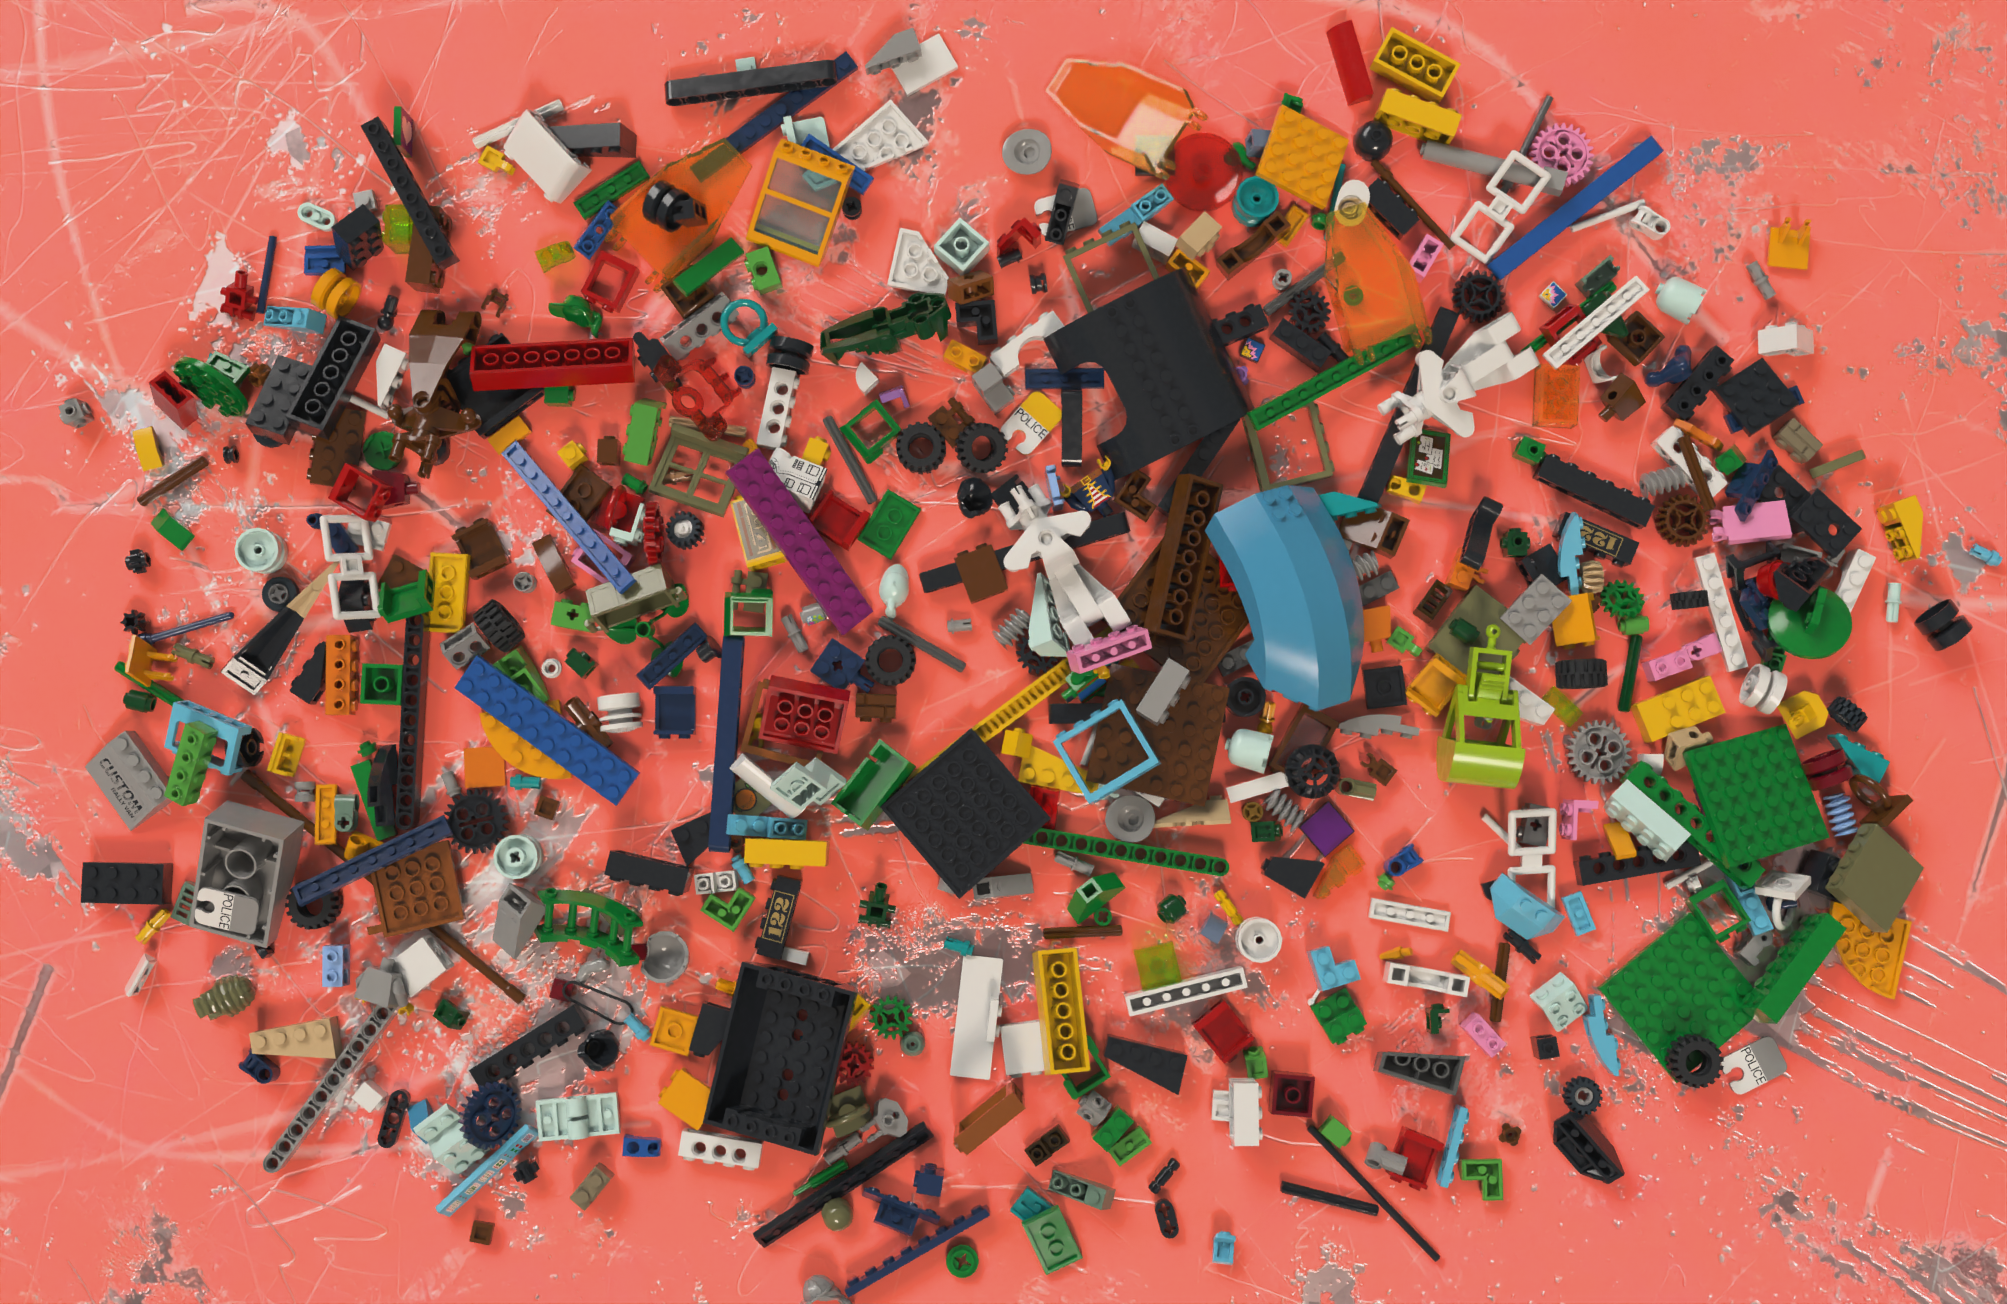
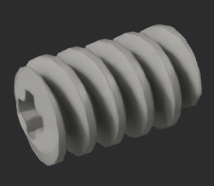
[1639,465,1686,498]
[1351,550,1379,581]
[992,608,1031,651]
[1261,789,1305,832]

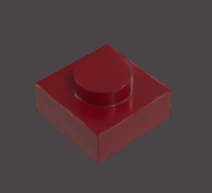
[549,977,575,1002]

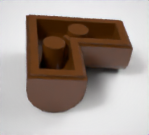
[1113,470,1157,523]

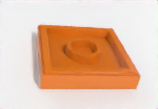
[463,747,507,788]

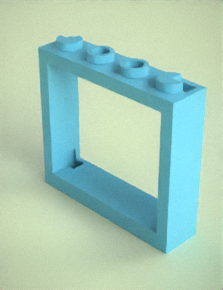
[1052,699,1161,805]

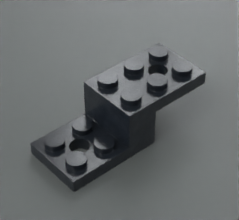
[1757,465,1862,558]

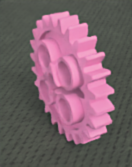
[1529,123,1594,187]

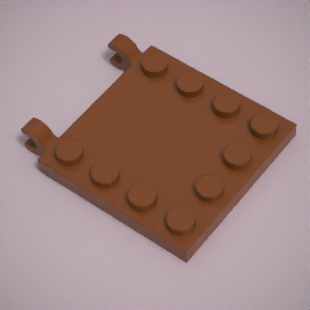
[367,840,466,938]

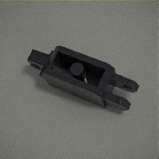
[633,331,684,393]

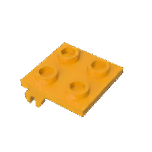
[1767,217,1811,270]
[125,635,178,687]

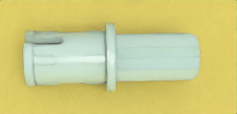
[1885,583,1902,623]

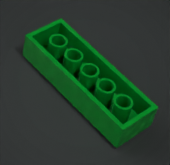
[1740,913,1847,1024]

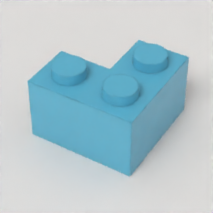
[1306,946,1361,991]

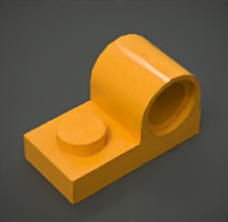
[344,831,383,860]

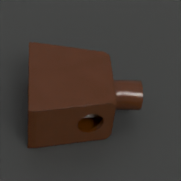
[1598,373,1646,422]

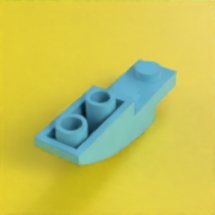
[1098,183,1174,247]
[1557,512,1586,595]
[726,814,808,840]
[1724,864,1774,937]
[1582,993,1621,1076]

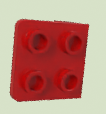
[997,217,1042,256]

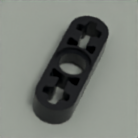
[377,1089,411,1148]

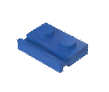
[304,245,346,276]

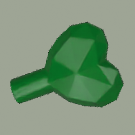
[1224,142,1256,171]

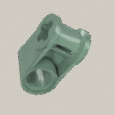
[334,794,360,832]

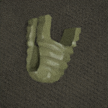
[192,974,256,1021]

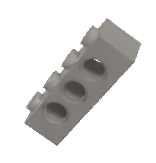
[659,291,739,361]

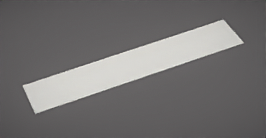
[1226,767,1303,803]

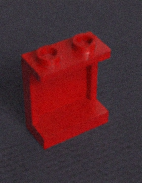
[807,489,871,551]
[1192,999,1255,1064]
[1386,1126,1444,1191]

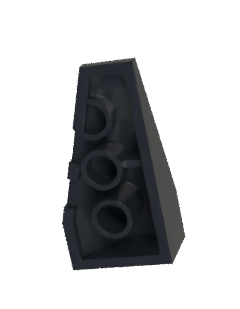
[1774,556,1834,612]

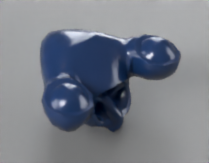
[1644,345,1692,387]

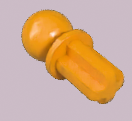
[1257,701,1276,734]
[715,978,737,997]

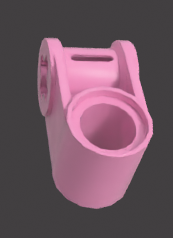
[1681,632,1723,661]

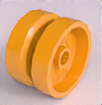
[311,268,361,320]

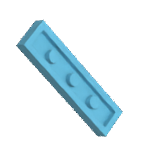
[1436,1104,1469,1188]

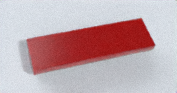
[1326,20,1374,106]

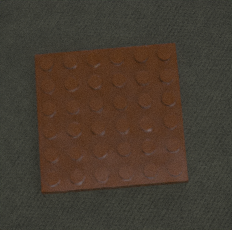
[1101,537,1249,683]
[1086,663,1230,807]

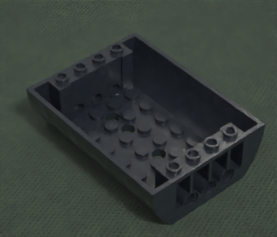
[703,961,858,1156]

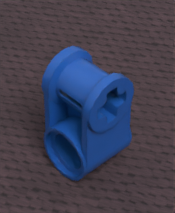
[1383,843,1424,876]

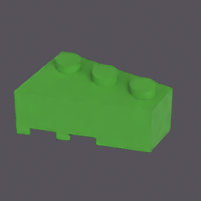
[622,398,667,466]

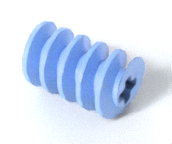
[1823,793,1858,836]

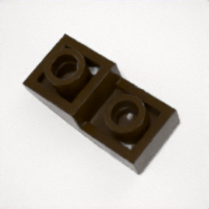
[1024,1124,1070,1166]

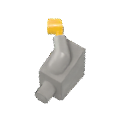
[354,957,414,1016]

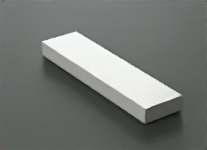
[1368,898,1451,932]

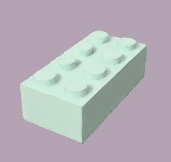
[1603,779,1691,862]

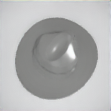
[1002,129,1052,175]
[1105,796,1155,843]

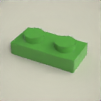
[1108,1125,1152,1167]

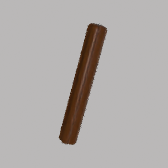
[1678,435,1716,511]
[137,456,209,507]
[1043,925,1123,939]
[1489,942,1510,1022]

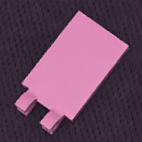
[1708,500,1792,545]

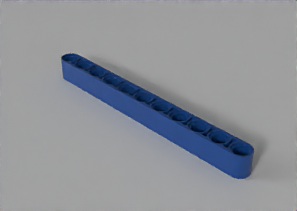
[1487,136,1664,280]

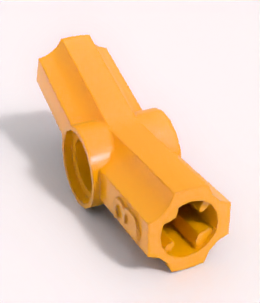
[1450,949,1511,1000]

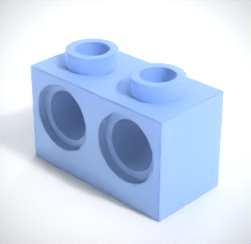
[322,944,350,987]

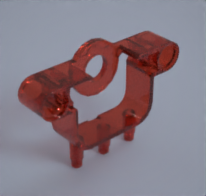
[653,354,742,441]

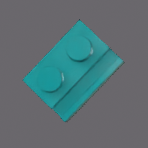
[1010,1186,1054,1221]

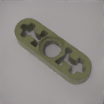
[1809,449,1866,479]

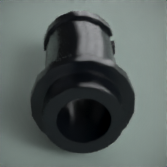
[996,248,1023,269]

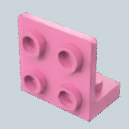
[1559,799,1599,840]

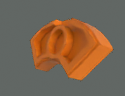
[1673,418,1724,451]

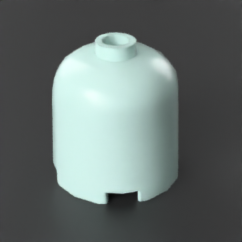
[1655,277,1707,325]
[1225,729,1274,774]

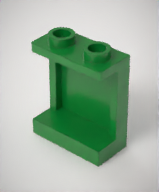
[377,569,435,623]

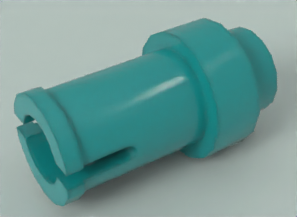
[510,774,541,790]
[943,936,975,957]

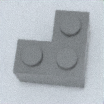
[972,362,1015,415]

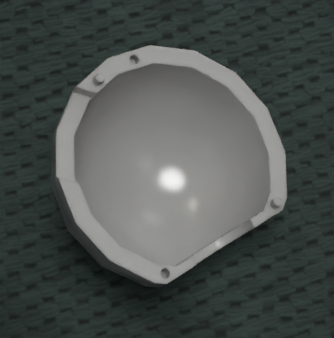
[641,931,690,983]

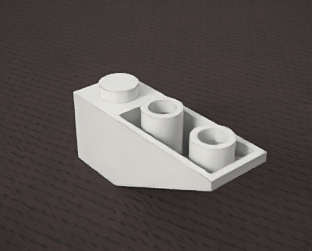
[376,343,409,410]

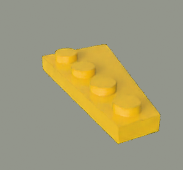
[1018,745,1099,794]

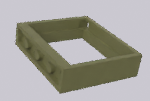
[1062,221,1159,313]
[1242,401,1335,492]

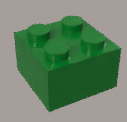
[360,663,403,706]

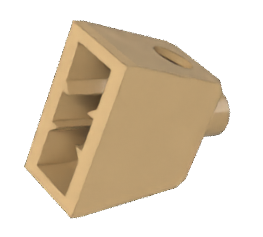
[1664,726,1713,771]

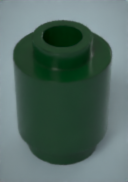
[1448,617,1480,645]
[123,689,157,713]

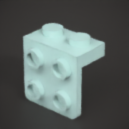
[781,116,830,147]
[609,503,646,547]
[1529,972,1588,1032]

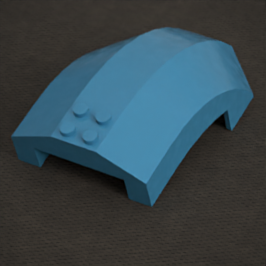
[1205,485,1364,711]

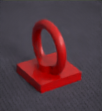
[594,485,645,533]

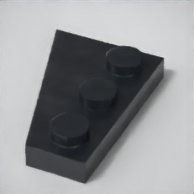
[671,812,711,867]

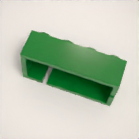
[831,739,916,831]

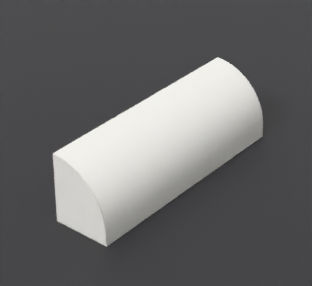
[730,753,806,819]

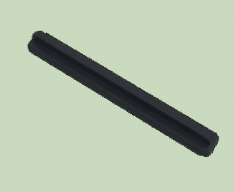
[1280,1181,1379,1216]

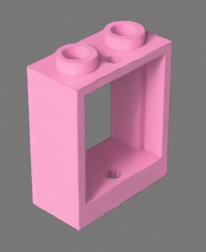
[571,529,636,584]

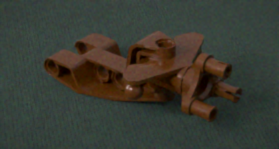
[387,309,482,479]

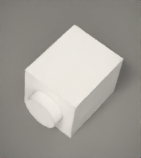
[351,1079,389,1113]

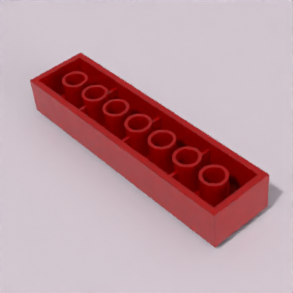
[469,338,636,391]

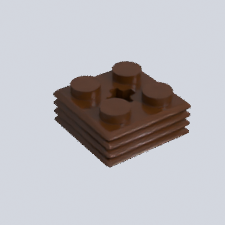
[661,264,715,319]
[1607,311,1665,366]

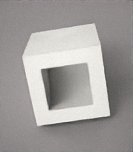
[856,362,879,396]
[1637,754,1664,775]

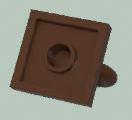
[1849,774,1914,827]

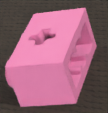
[1403,234,1444,283]
[1641,649,1693,682]
[1459,1012,1506,1058]

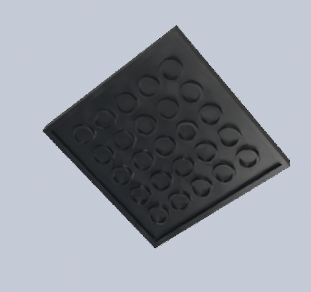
[880,728,1051,899]

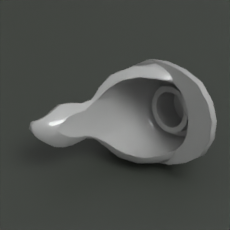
[799,1275,852,1304]

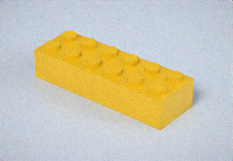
[1032,947,1090,1076]

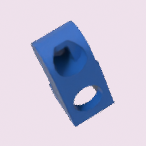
[622,1134,662,1157]

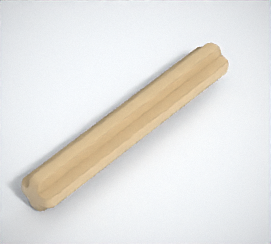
[669,416,747,438]

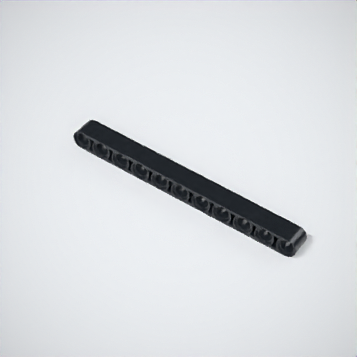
[1357,306,1459,503]
[918,512,1131,593]
[395,613,430,830]

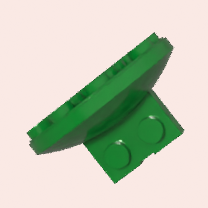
[173,350,251,417]
[1767,585,1852,659]

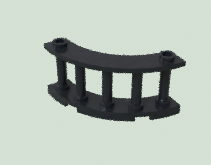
[1726,540,1782,662]

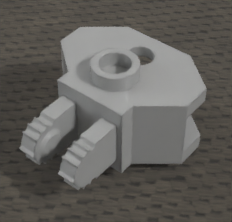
[859,1098,908,1143]

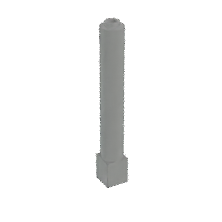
[1420,140,1568,197]

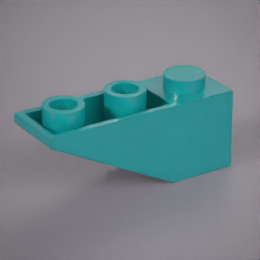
[1318,491,1382,521]
[1827,733,1890,783]

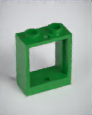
[1685,879,1751,943]

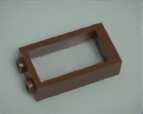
[1267,703,1339,782]

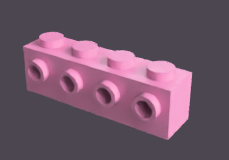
[1066,625,1152,674]

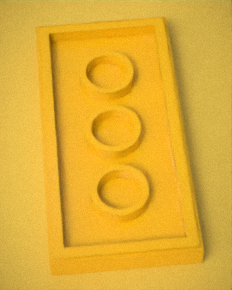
[426,552,471,633]

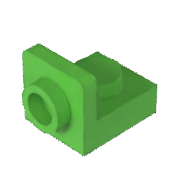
[1242,1046,1268,1079]

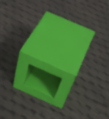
[1318,1114,1352,1149]

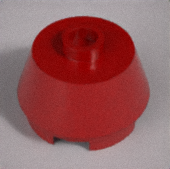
[1756,560,1791,600]

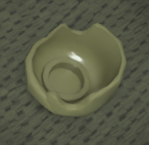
[821,1198,853,1232]

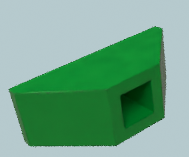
[1067,872,1126,925]

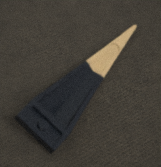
[220,561,339,696]

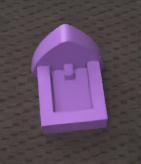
[879,385,910,408]

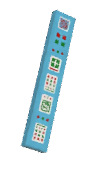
[435,1124,538,1217]

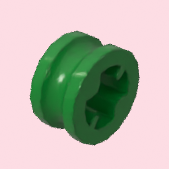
[1094,907,1112,926]

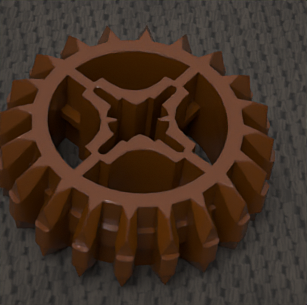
[1655,494,1711,547]

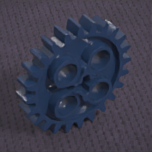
[458,1081,522,1150]

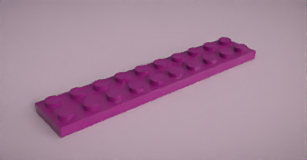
[725,448,873,635]

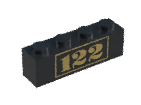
[1552,512,1639,568]
[754,875,803,960]

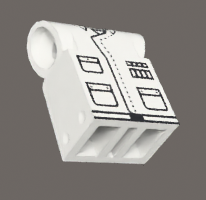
[768,448,828,513]

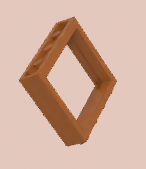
[740,678,823,767]
[953,1080,1026,1156]

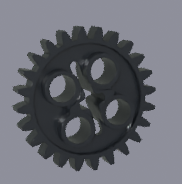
[444,789,510,854]

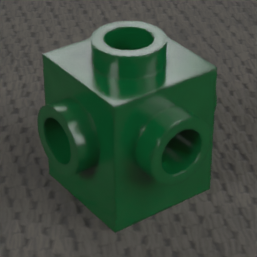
[1500,528,1530,558]

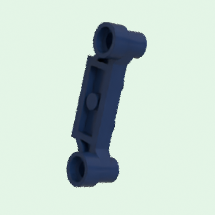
[306,513,360,572]

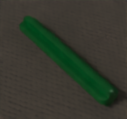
[1618,635,1643,713]

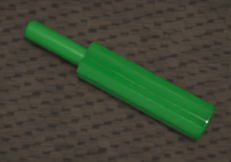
[793,1157,849,1196]

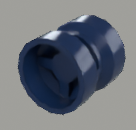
[734,366,756,389]

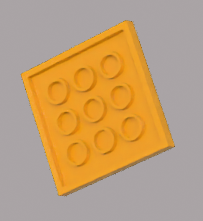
[1255,104,1349,210]

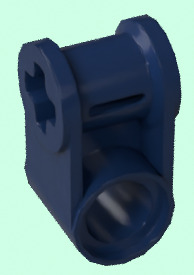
[238,1048,280,1084]

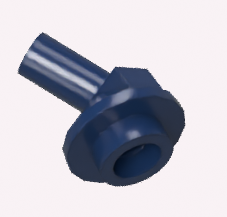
[1766,896,1797,912]

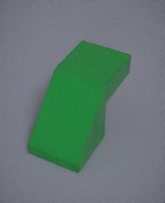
[150,508,195,551]

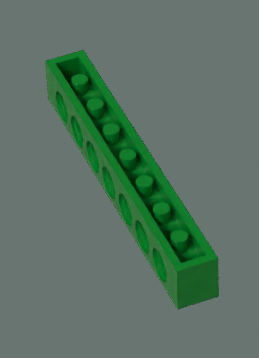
[1620,761,1765,889]

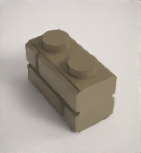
[1772,418,1823,464]
[569,1162,615,1211]

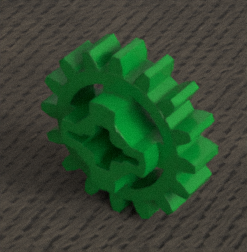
[1599,579,1645,621]
[869,995,913,1040]

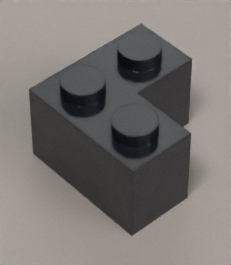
[955,300,998,346]
[338,580,377,633]

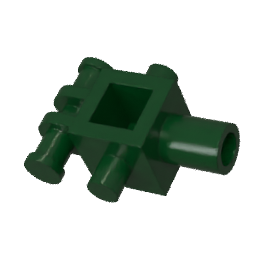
[858,882,896,929]

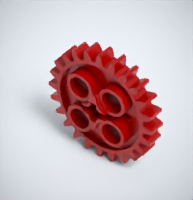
[643,502,664,566]

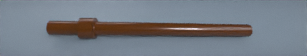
[1371,159,1455,250]

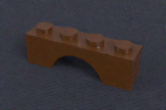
[1216,210,1291,281]

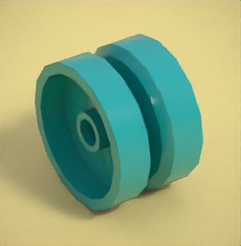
[1231,176,1279,228]

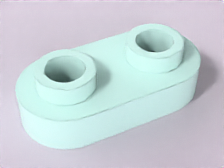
[297,202,337,232]

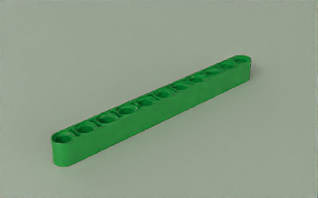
[1023,828,1230,876]

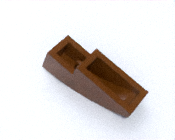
[532,534,577,594]

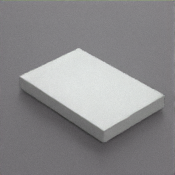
[892,33,958,97]

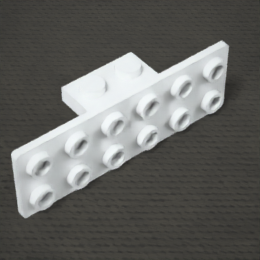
[950,955,1003,1080]

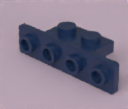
[1725,450,1778,522]
[862,1187,940,1237]

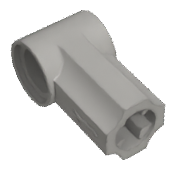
[1364,1142,1408,1175]

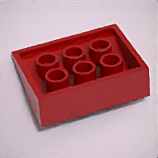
[758,675,851,754]

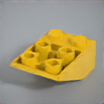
[1876,495,1923,563]

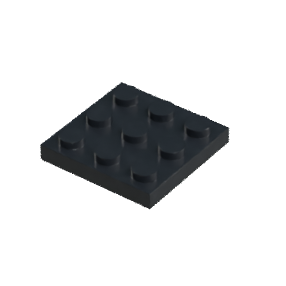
[1712,358,1799,437]

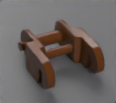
[481,288,509,318]

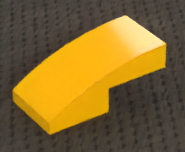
[132,426,165,472]

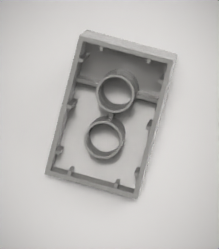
[189,800,305,948]

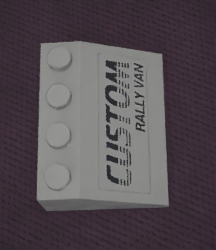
[85,730,172,831]

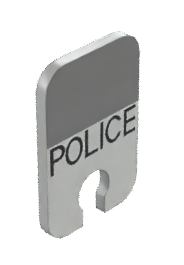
[1034,188,1097,237]
[195,886,260,935]
[1720,1036,1787,1095]

